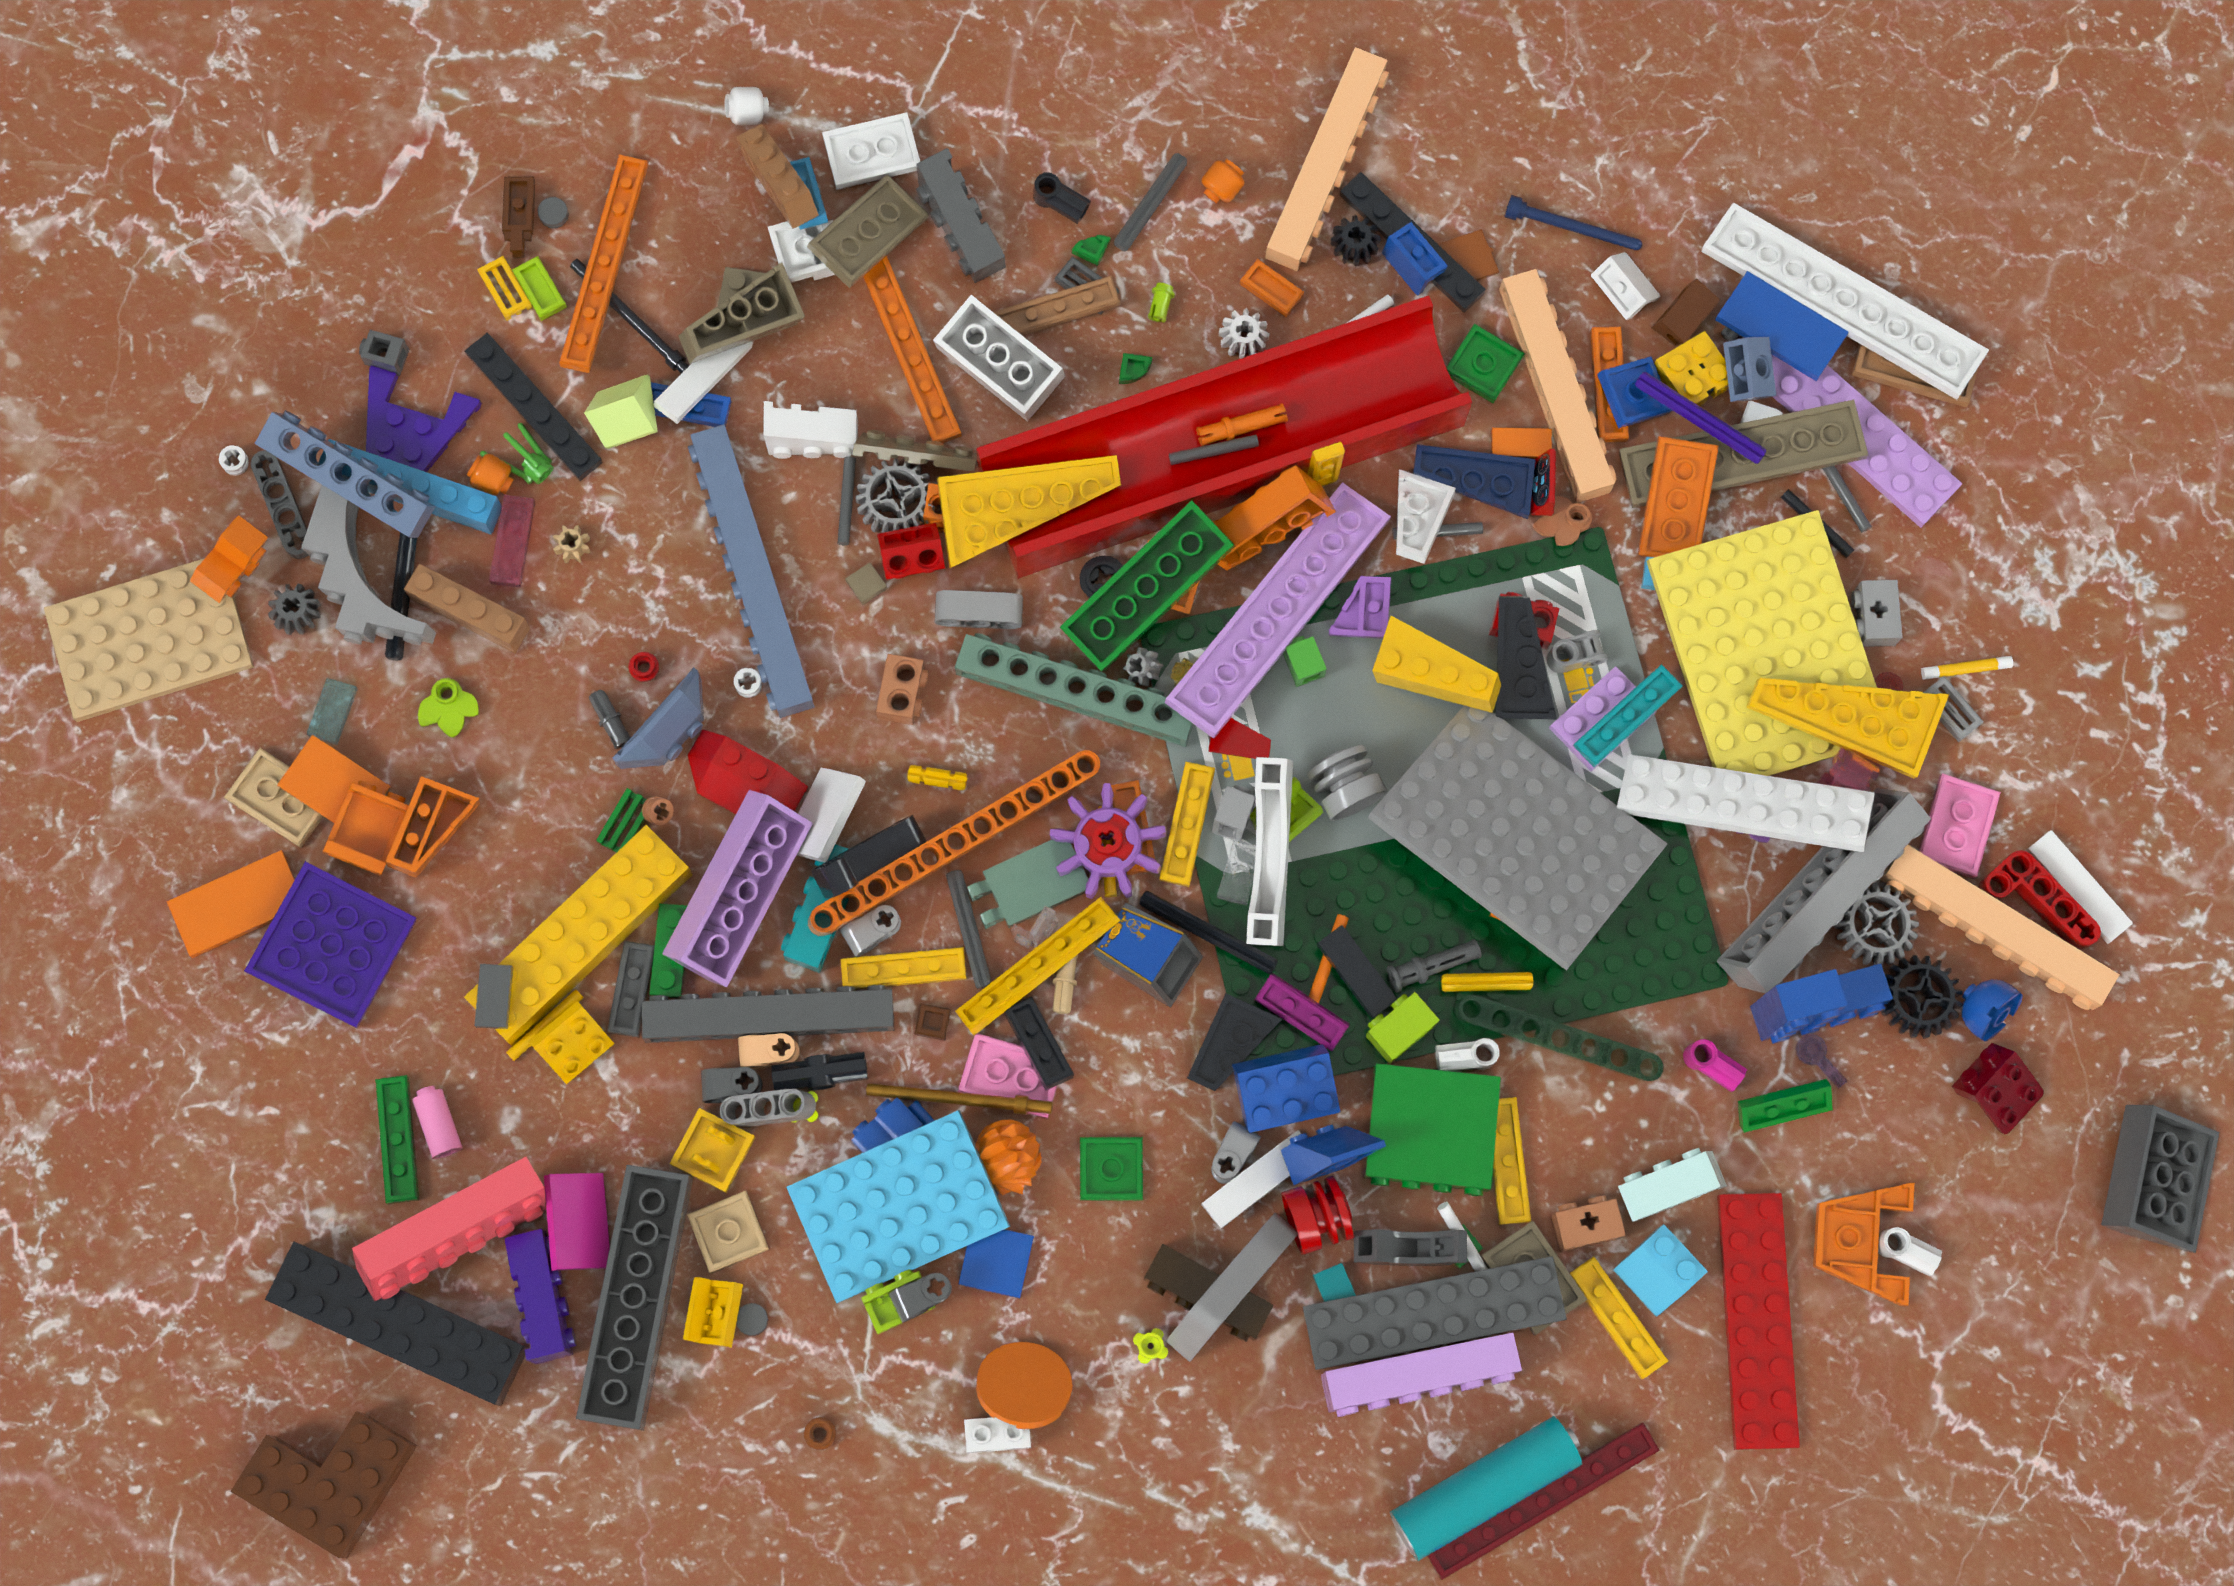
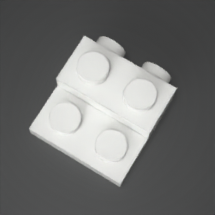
[768,220,835,283]

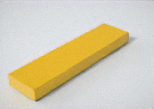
[1160,762,1215,887]
[840,947,967,990]
[1493,1097,1531,1225]
[1570,1256,1668,1380]

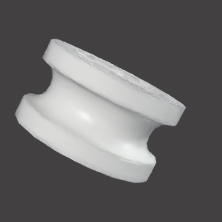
[219,445,249,476]
[734,668,762,698]

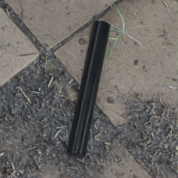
[1780,489,1855,558]

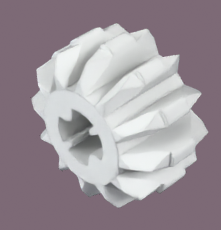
[1219,308,1269,359]

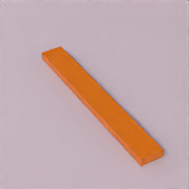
[559,154,648,373]
[863,255,962,443]

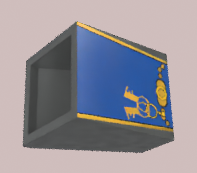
[1093,903,1203,1008]

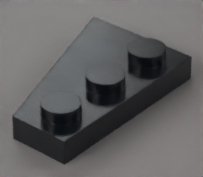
[1187,993,1282,1091]

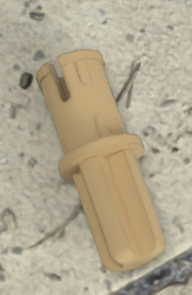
[1053,955,1078,1014]

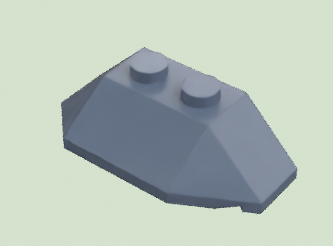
[613,667,704,769]

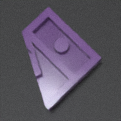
[1329,576,1391,639]

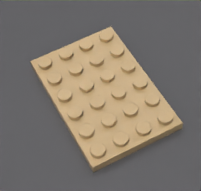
[44,558,254,722]

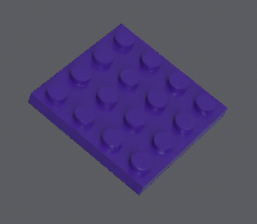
[244,861,417,1028]

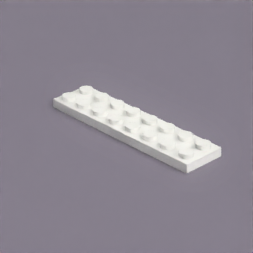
[1617,754,1874,852]

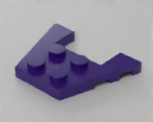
[366,366,482,472]

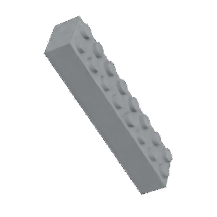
[1717,788,1931,994]

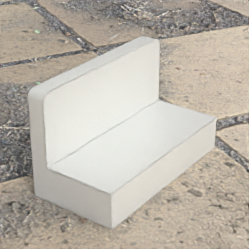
[1591,252,1661,320]

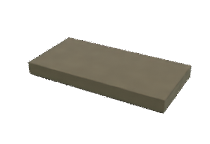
[807,174,929,288]

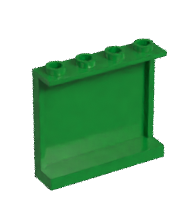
[1364,1063,1501,1196]

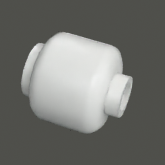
[725,87,769,125]

